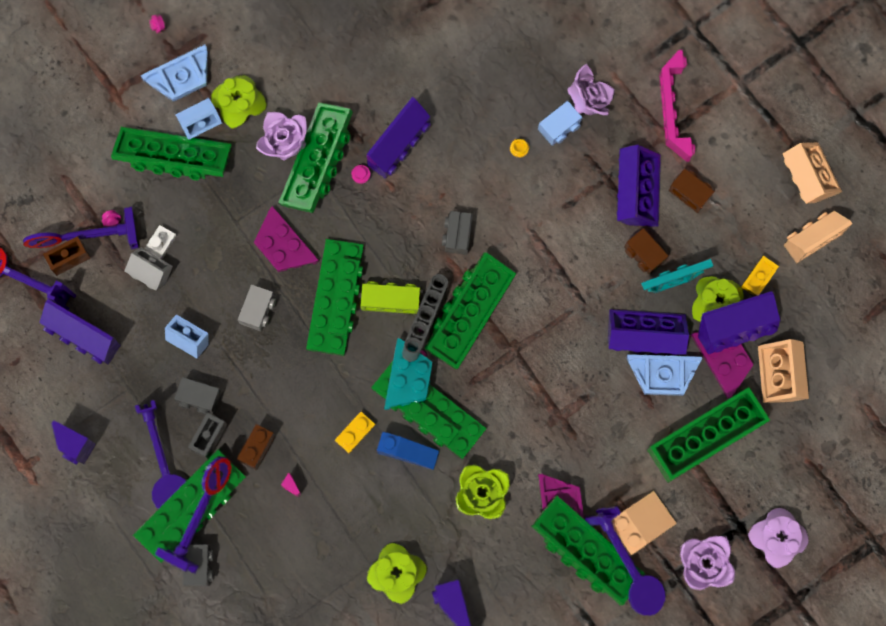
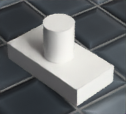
[145,225,177,259]

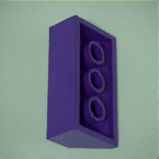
[366,97,431,179]
[617,145,660,227]
[698,291,780,354]
[39,299,121,365]
[608,309,689,355]

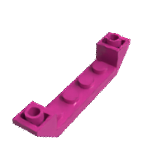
[659,50,695,161]

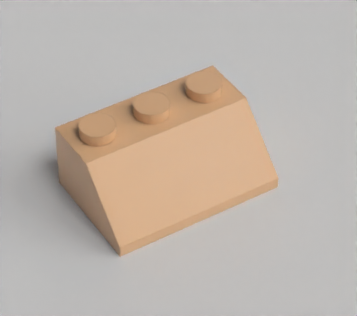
[783,142,842,204]
[784,211,852,263]
[758,339,809,403]

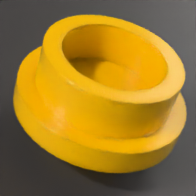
[510,139,529,157]

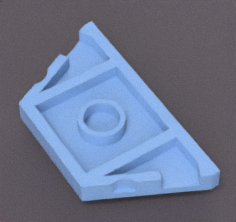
[141,45,207,102]
[627,355,702,396]

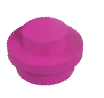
[149,15,165,33]
[351,165,370,184]
[102,210,121,227]

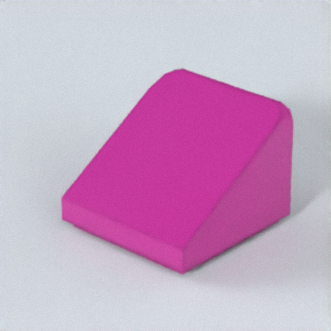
[281,473,301,497]

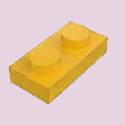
[741,256,779,296]
[335,412,375,454]

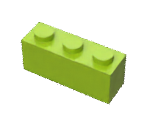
[361,282,420,314]

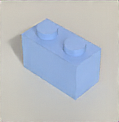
[175,98,222,140]
[538,101,582,146]
[165,315,208,359]

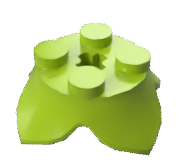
[211,75,266,129]
[692,276,744,322]
[456,465,509,519]
[367,543,427,604]

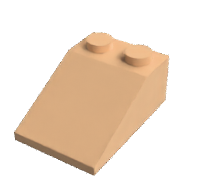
[611,491,677,556]

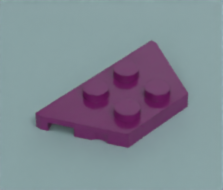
[254,206,319,272]
[691,333,753,399]
[538,474,584,519]

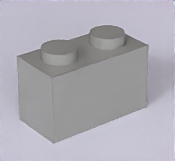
[124,247,173,291]
[238,285,276,331]

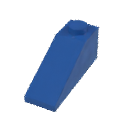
[377,432,439,470]

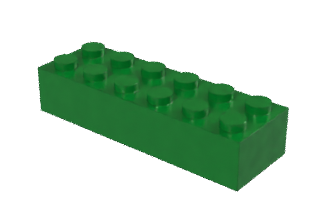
[647,387,770,483]

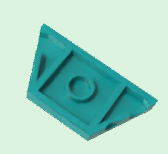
[641,259,714,293]
[384,338,432,410]

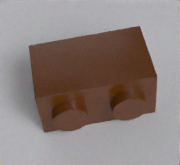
[668,169,715,213]
[624,228,669,275]
[43,236,91,276]
[237,424,275,471]

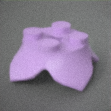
[568,64,614,115]
[256,112,307,160]
[748,508,809,568]
[681,536,735,590]

